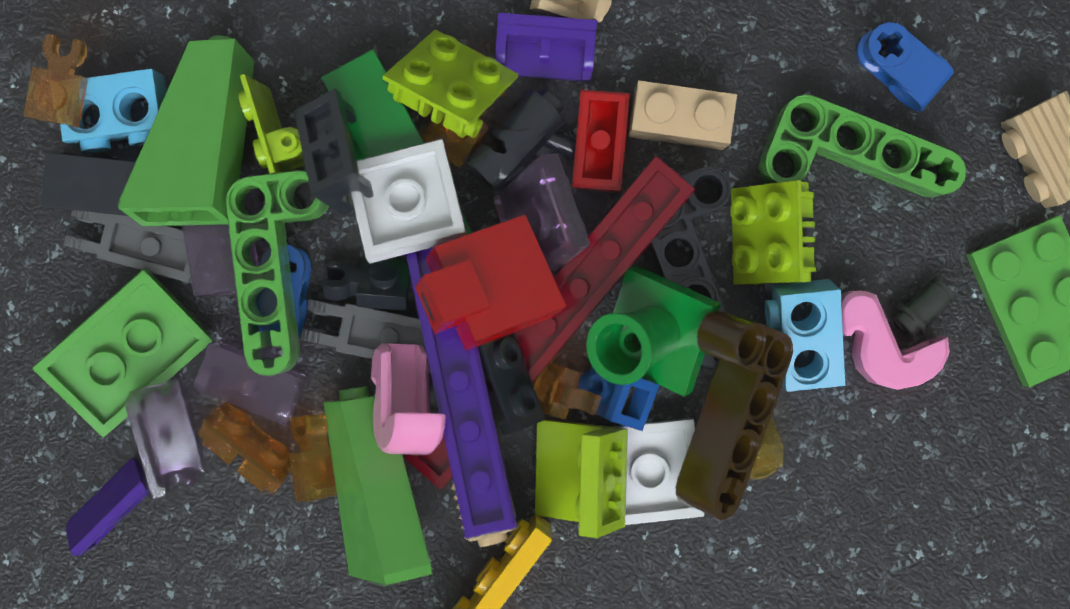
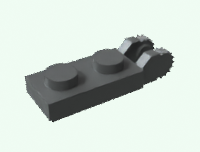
[64,210,207,283]
[301,299,430,371]

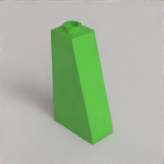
[118,36,255,226]
[323,386,432,585]

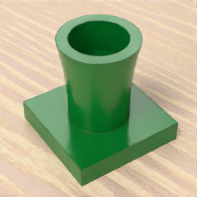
[587,265,722,397]

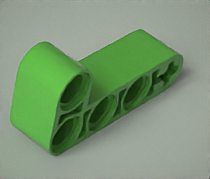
[758,95,966,198]
[226,171,329,376]

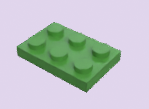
[966,215,1070,387]
[32,267,214,438]

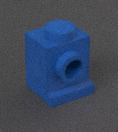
[577,366,660,431]

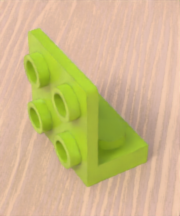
[535,419,628,538]

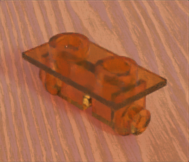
[197,401,301,495]

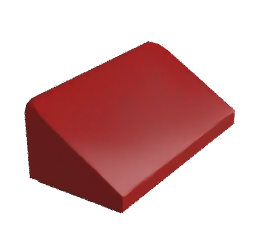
[572,90,631,194]

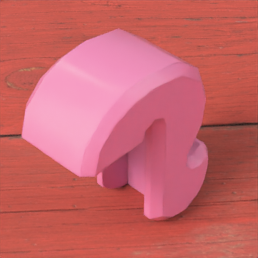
[841,290,950,390]
[371,343,445,454]

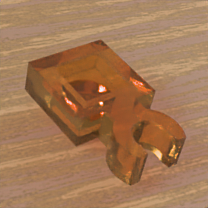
[23,34,88,128]

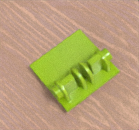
[383,29,519,138]
[238,74,305,174]
[731,180,816,285]

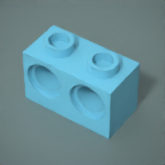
[54,69,167,153]
[765,279,845,392]

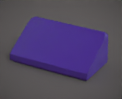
[66,458,158,556]

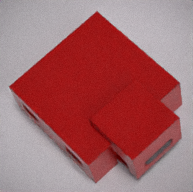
[415,215,566,351]

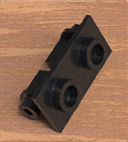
[478,333,545,435]

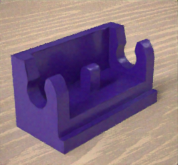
[495,13,597,82]

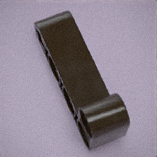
[675,310,793,520]

